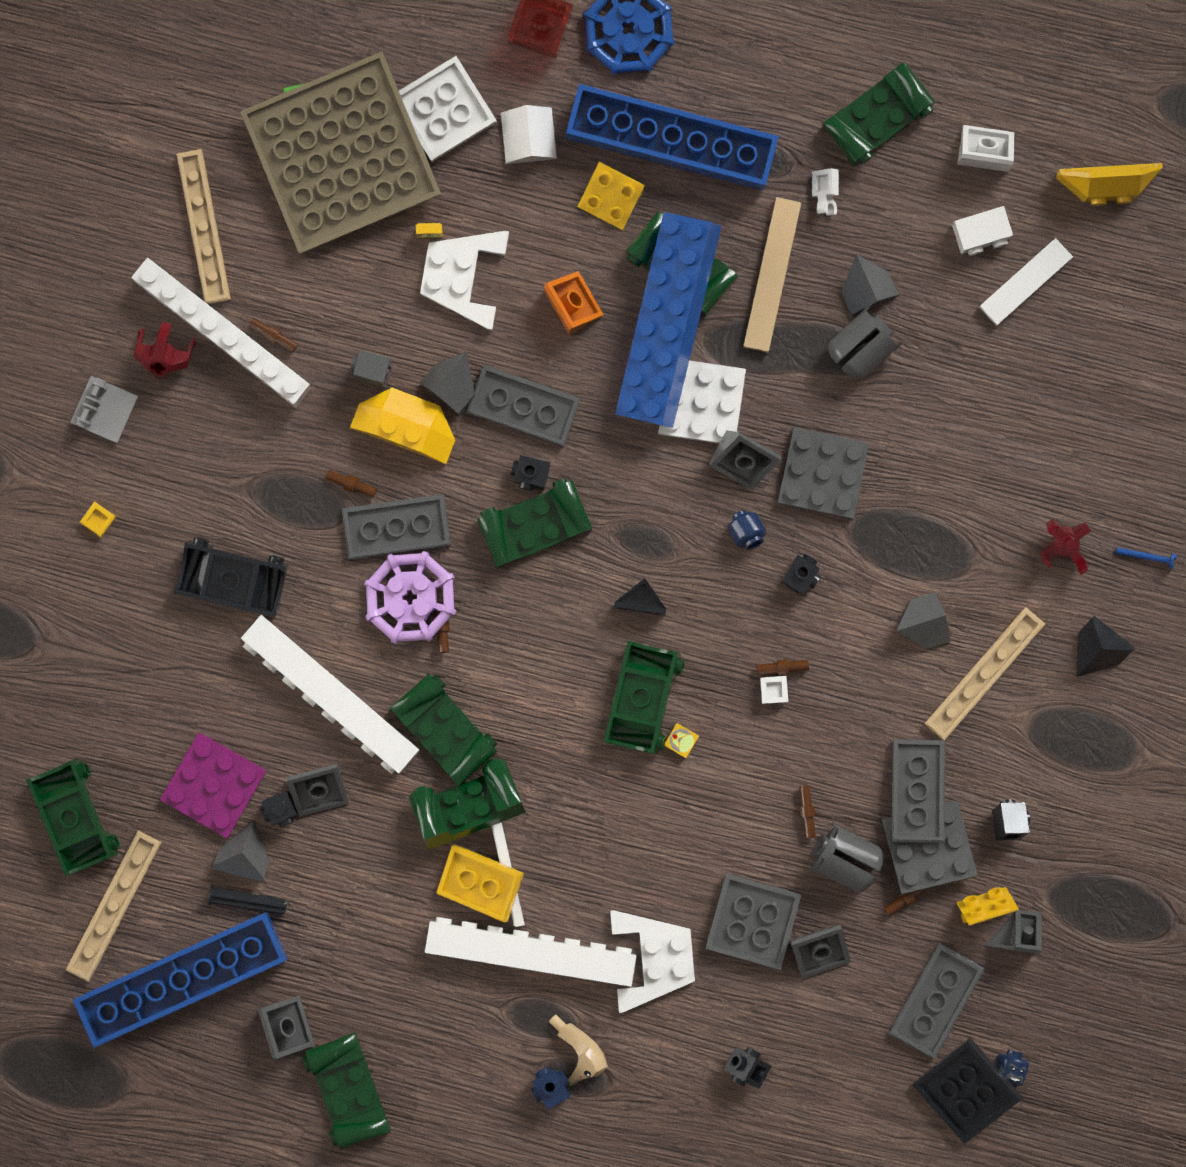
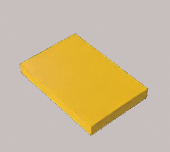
[436,844,524,922]

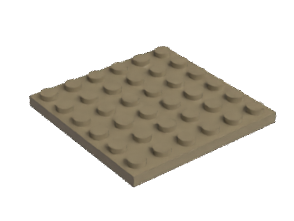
[240,51,442,255]

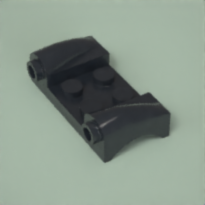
[174,537,289,617]

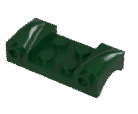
[822,62,936,167]
[626,211,738,317]
[477,478,593,568]
[603,641,685,755]
[390,674,498,786]
[409,758,526,850]
[26,759,120,876]
[302,1032,391,1150]

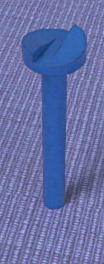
[1116,547,1177,569]

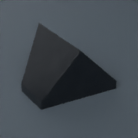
[614,578,666,616]
[1076,616,1135,677]

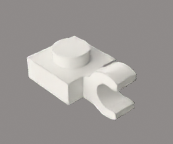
[812,168,839,216]

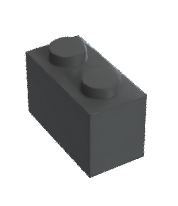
[350,350,393,389]

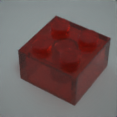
[508,0,573,59]

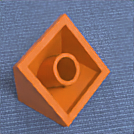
[544,271,604,335]

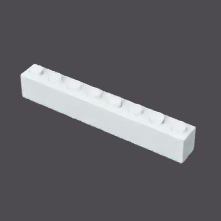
[131,257,312,408]
[241,615,420,774]
[425,917,636,986]

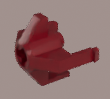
[134,322,196,380]
[1041,518,1091,575]

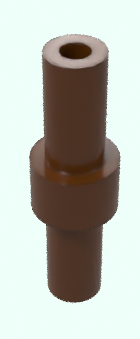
[249,318,298,352]
[326,470,377,498]
[435,601,450,653]
[756,659,809,676]
[799,786,816,838]
[884,889,927,916]

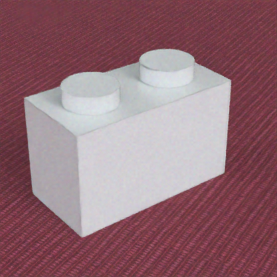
[952,206,1013,256]

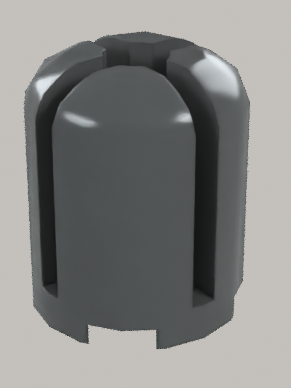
[828,306,903,380]
[808,822,883,892]

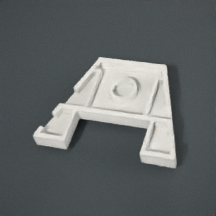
[420,231,509,331]
[610,910,695,1013]

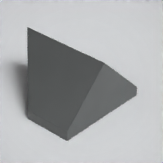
[841,254,899,316]
[420,352,475,415]
[897,592,951,649]
[212,820,270,882]
[984,910,1041,954]

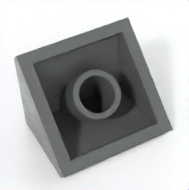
[709,430,781,490]
[286,764,349,817]
[789,924,851,979]
[258,996,315,1060]

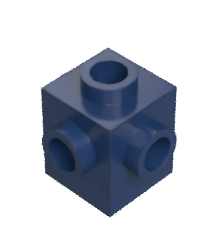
[530,1066,571,1110]

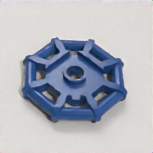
[582,0,675,74]

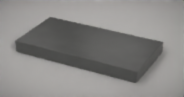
[466,365,581,447]
[342,494,451,560]
[892,739,945,844]
[888,943,985,1060]

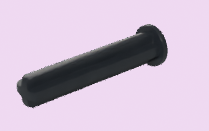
[208,885,287,914]

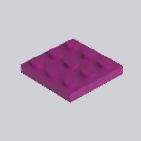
[160,732,267,839]

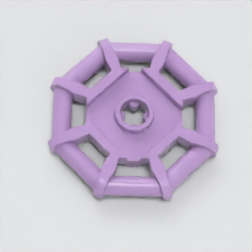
[364,551,456,644]

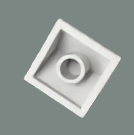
[501,105,557,164]
[958,125,1014,172]

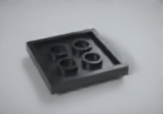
[912,1037,1022,1144]

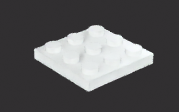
[399,56,497,162]
[658,361,746,444]

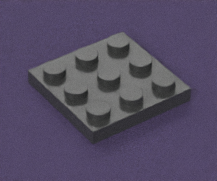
[778,427,869,519]
[882,801,978,896]
[705,873,802,970]

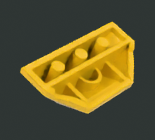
[1056,163,1163,206]
[350,388,455,464]

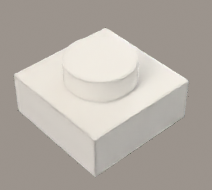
[760,676,788,704]

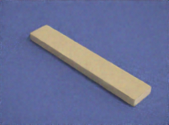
[176,149,231,304]
[743,197,801,353]
[924,607,1045,740]
[66,831,162,982]

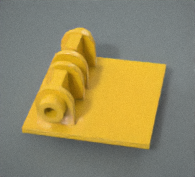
[577,162,645,230]
[957,887,1019,925]

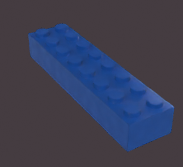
[566,84,779,191]
[615,212,722,428]
[73,912,289,1047]

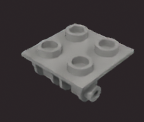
[70,376,138,443]

